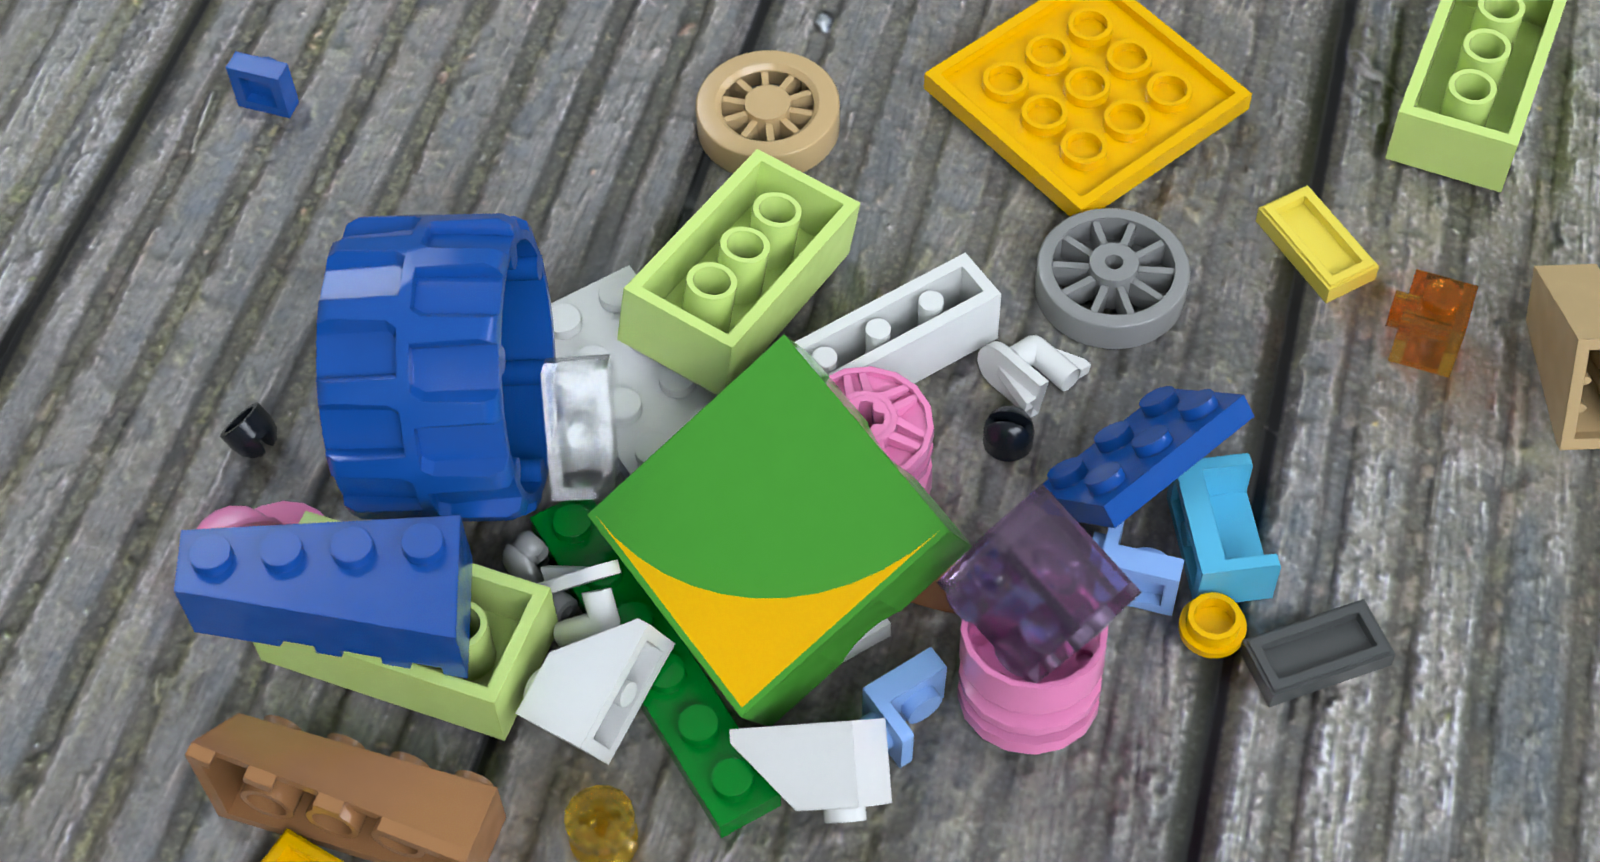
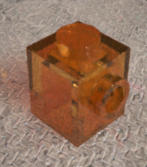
[1385,269,1479,378]

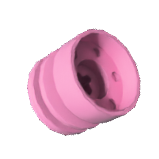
[829,366,934,494]
[957,568,1109,755]

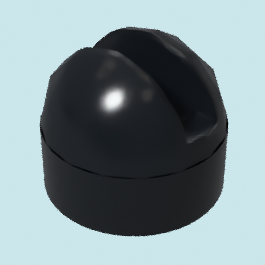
[220,402,277,458]
[983,406,1034,462]

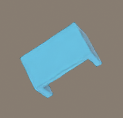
[1166,453,1281,602]

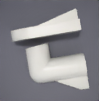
[977,335,1091,418]
[538,560,622,648]

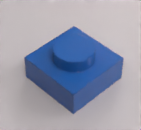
[226,51,299,118]

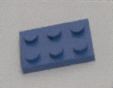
[1030,386,1255,528]

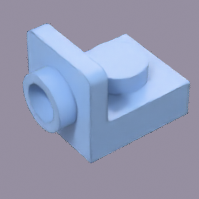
[1086,521,1185,616]
[859,647,947,768]

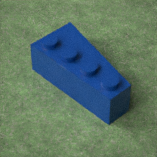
[174,515,472,679]

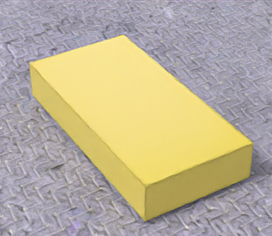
[1256,185,1379,303]

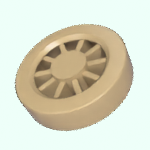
[695,50,840,173]

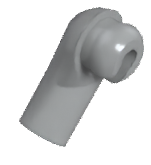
[502,531,578,622]

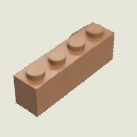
[185,713,506,862]

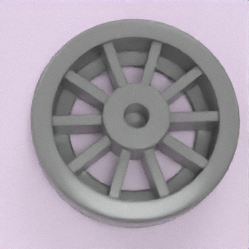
[1035,208,1190,349]

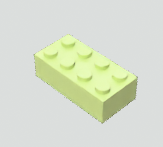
[1385,0,1567,193]
[617,149,861,395]
[253,511,558,741]

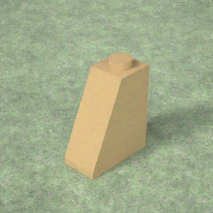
[1526,264,1600,450]

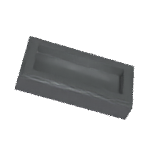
[1239,599,1396,707]

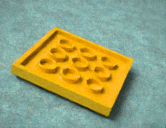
[924,0,1252,217]

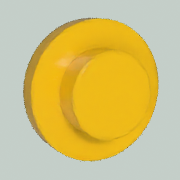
[1178,592,1247,659]

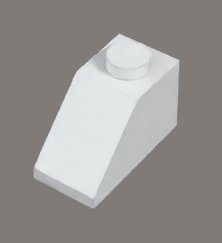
[515,618,675,765]
[729,718,892,823]

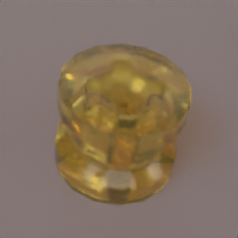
[564,785,639,862]

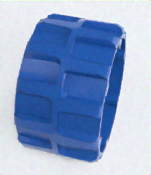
[316,213,556,522]

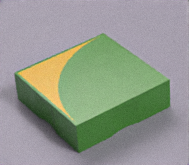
[587,335,973,726]

